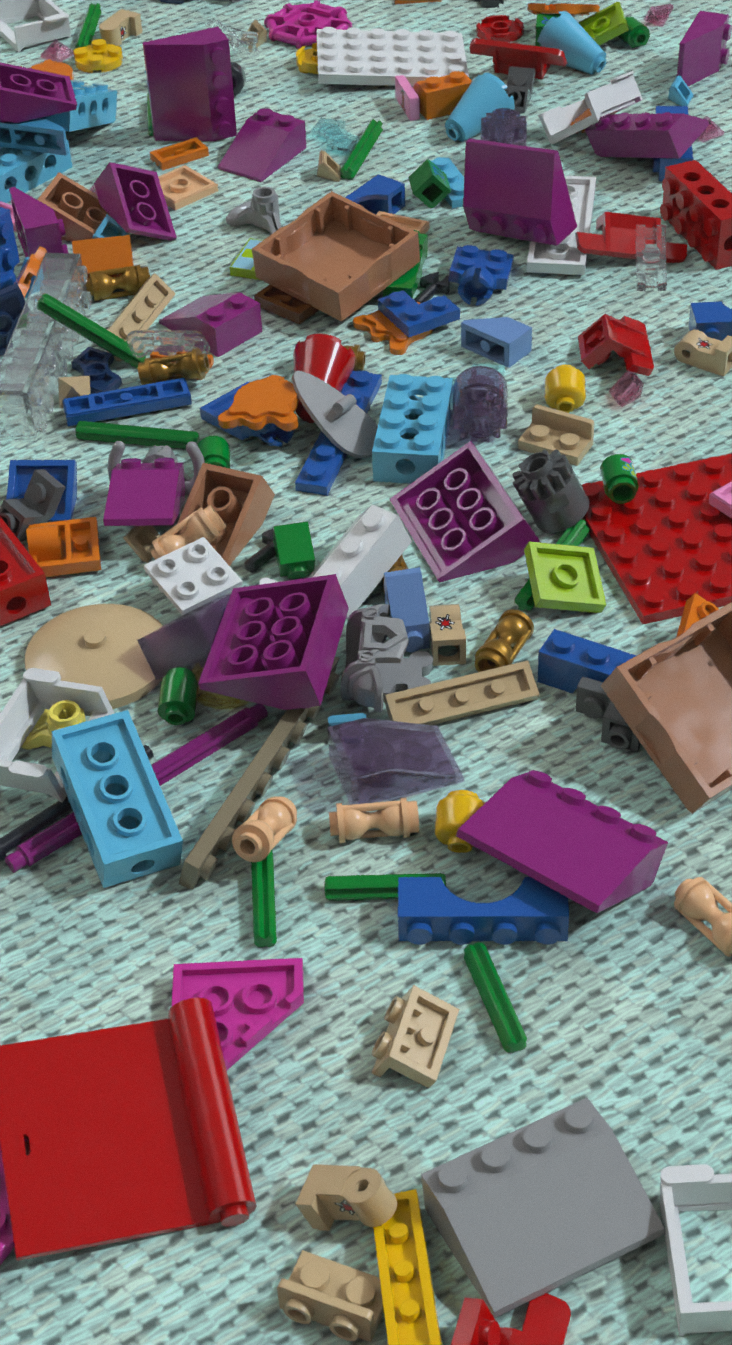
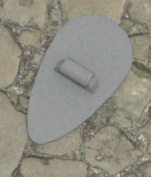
[292,371,378,459]

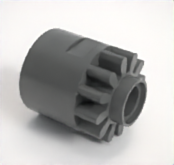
[512,449,590,533]

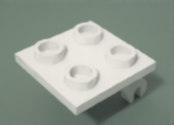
[144,537,243,615]

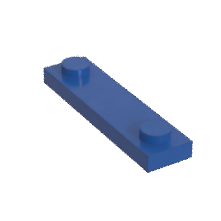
[62,378,192,426]

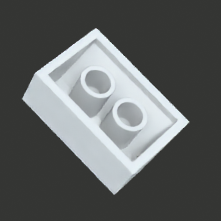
[308,505,412,619]

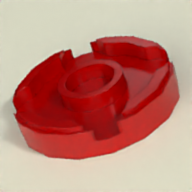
[476,15,524,42]

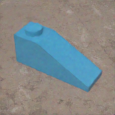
[0,117,68,156]

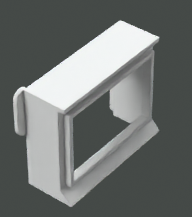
[0,0,71,52]
[537,71,643,145]
[0,668,115,803]
[660,1164,732,1336]

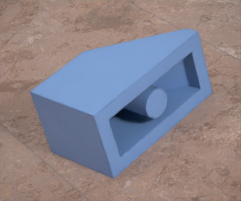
[461,317,532,368]
[384,567,430,652]

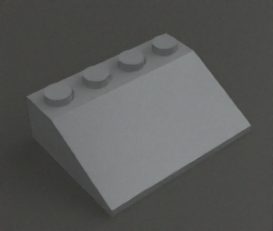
[421,1098,665,1318]

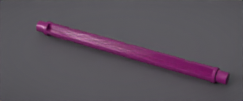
[5,703,268,873]

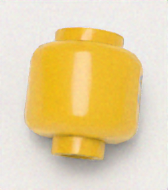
[545,364,586,413]
[434,790,485,853]

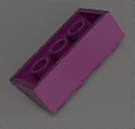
[585,112,709,158]

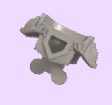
[341,604,433,712]

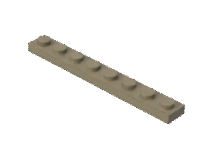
[179,656,340,890]

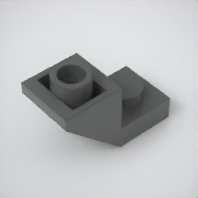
[505,67,535,113]
[0,469,65,542]
[576,677,640,753]

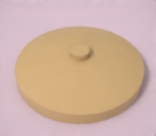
[24,604,171,709]

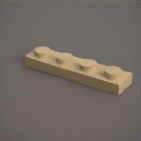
[107,273,176,362]
[384,660,540,735]

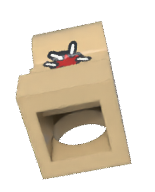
[99,9,142,46]
[674,330,732,376]
[429,604,466,666]
[295,1164,397,1231]

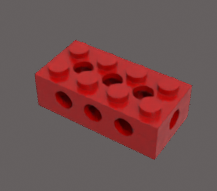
[660,160,732,270]
[0,517,51,626]

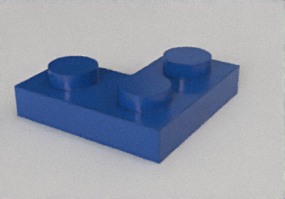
[378,290,460,337]

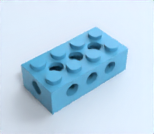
[43,80,117,132]
[0,139,72,203]
[372,374,453,484]
[52,710,183,888]

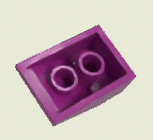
[677,11,732,86]
[0,62,77,123]
[218,108,307,182]
[94,162,177,241]
[9,187,70,276]
[159,292,262,357]
[103,458,185,526]

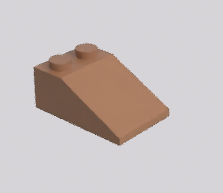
[37,172,110,241]
[175,463,275,566]

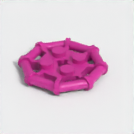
[264,0,352,49]

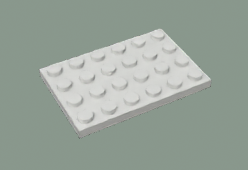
[316,27,469,86]

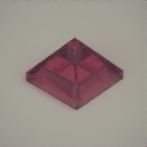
[644,4,674,27]
[41,39,74,62]
[697,116,724,142]
[609,371,644,407]

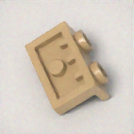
[518,404,594,466]
[372,985,459,1088]
[277,1250,384,1342]

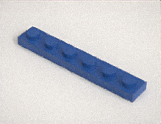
[295,371,382,496]

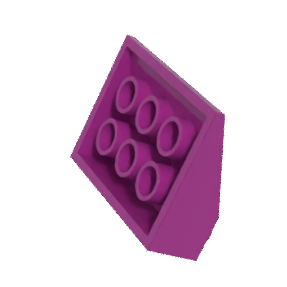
[142,27,237,141]
[463,138,577,246]
[389,441,540,582]
[198,574,349,710]
[456,770,668,913]

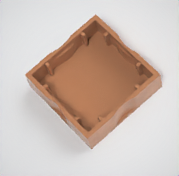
[252,191,420,322]
[601,602,732,814]

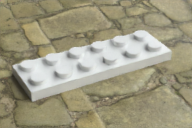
[527,176,596,275]

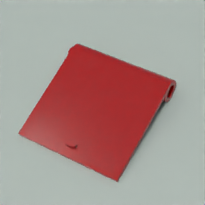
[0,997,257,1261]

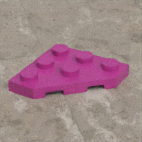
[172,958,304,1070]

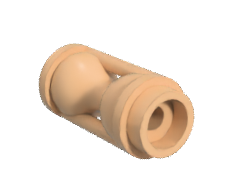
[150,505,226,560]
[232,796,297,862]
[329,797,419,844]
[674,877,732,957]

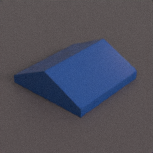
[6,460,77,522]

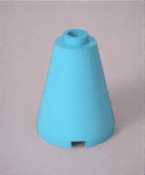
[537,11,606,75]
[445,73,515,142]

